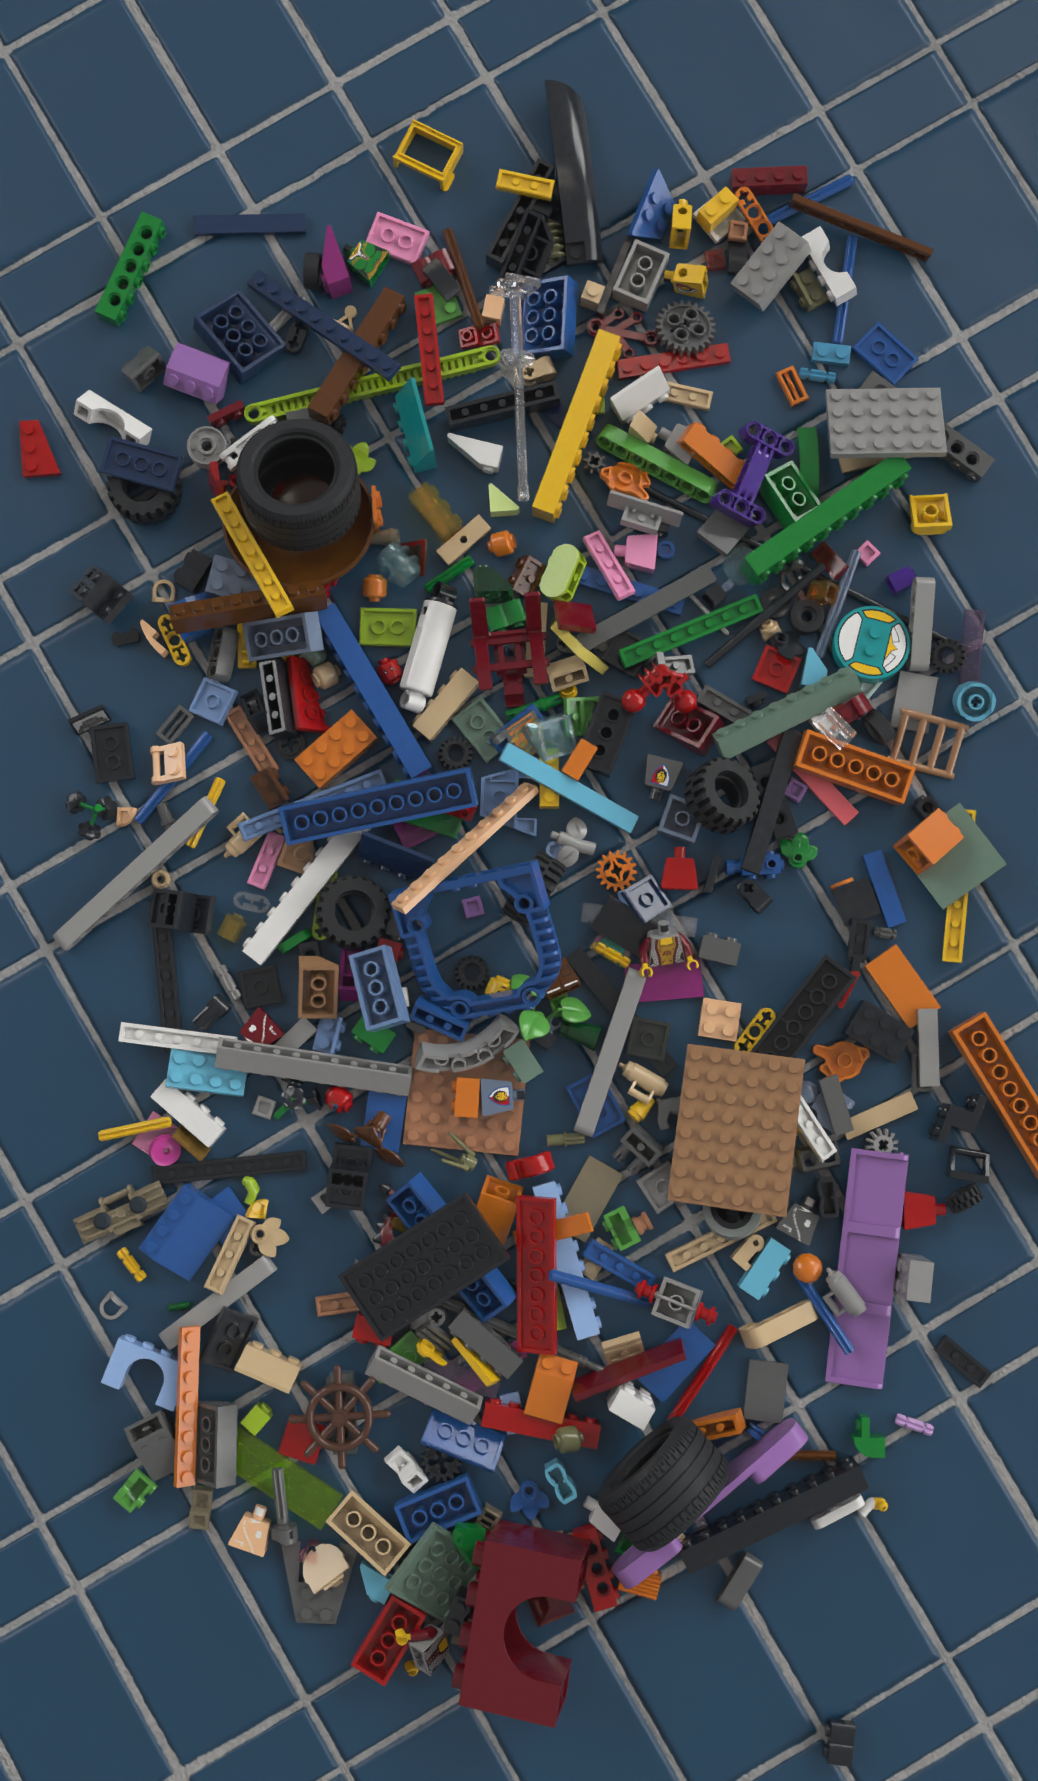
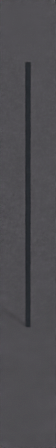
[643,487,968,651]

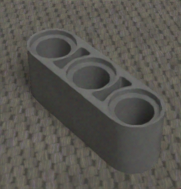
[206,626,239,683]
[716,1551,763,1612]

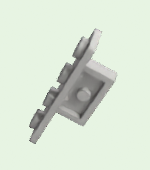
[607,490,683,535]

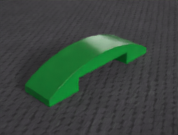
[797,427,819,498]

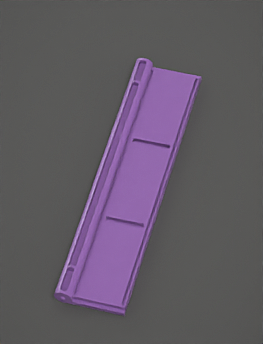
[825,1148,909,1389]

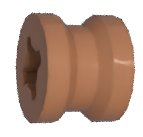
[631,1211,654,1235]

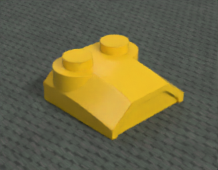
[909,493,953,535]

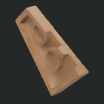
[277,840,314,874]

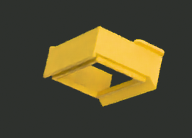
[392,119,464,192]

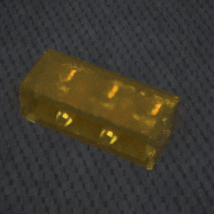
[409,481,463,543]

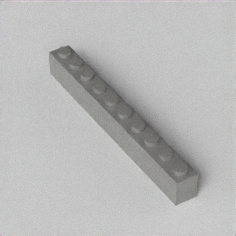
[215,1037,413,1096]

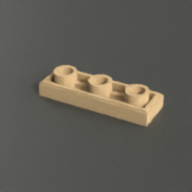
[436,514,491,566]

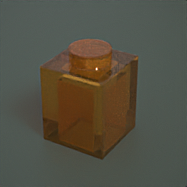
[806,580,840,605]

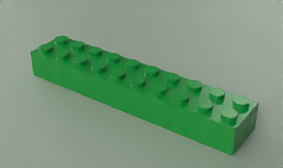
[739,457,912,586]

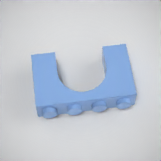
[101,1334,178,1412]

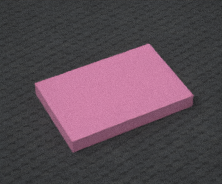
[366,212,430,266]

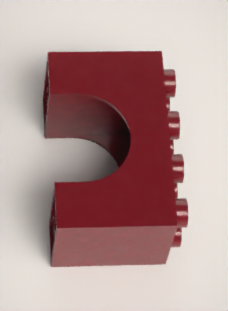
[452,1519,592,1728]

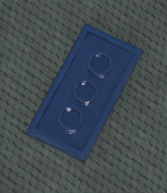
[99,436,184,494]

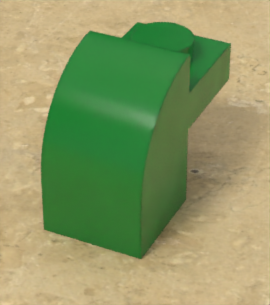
[850,1413,885,1458]

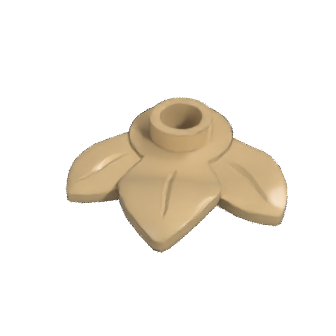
[250,1217,289,1257]

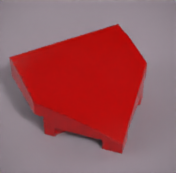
[207,461,228,497]

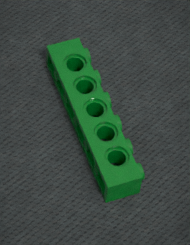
[95,211,166,327]

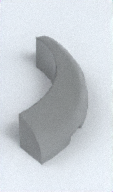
[415,1013,519,1073]

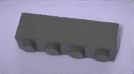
[448,1305,524,1379]

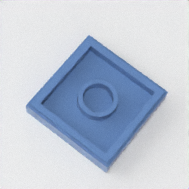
[188,677,239,726]

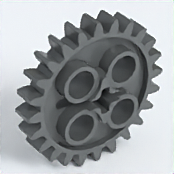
[655,300,716,357]

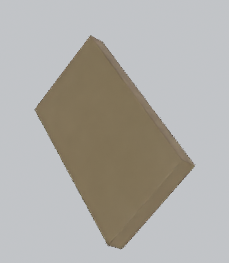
[563,1155,623,1243]

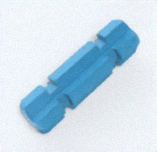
[799,367,836,384]

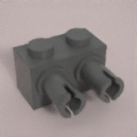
[612,1122,665,1176]

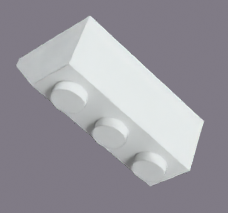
[610,365,670,425]

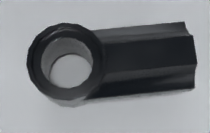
[192,993,232,1032]

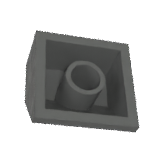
[121,345,166,393]

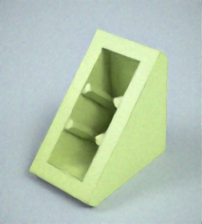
[489,483,520,517]

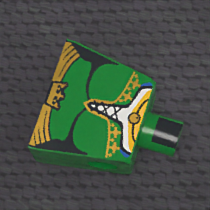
[342,240,390,288]

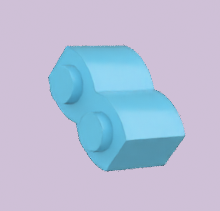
[545,1457,577,1505]

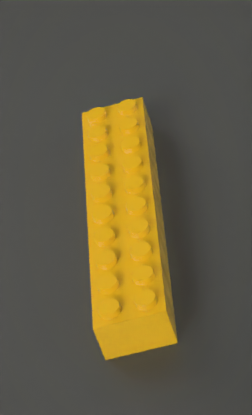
[532,329,622,523]

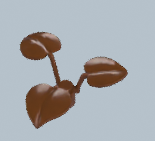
[327,1110,406,1167]

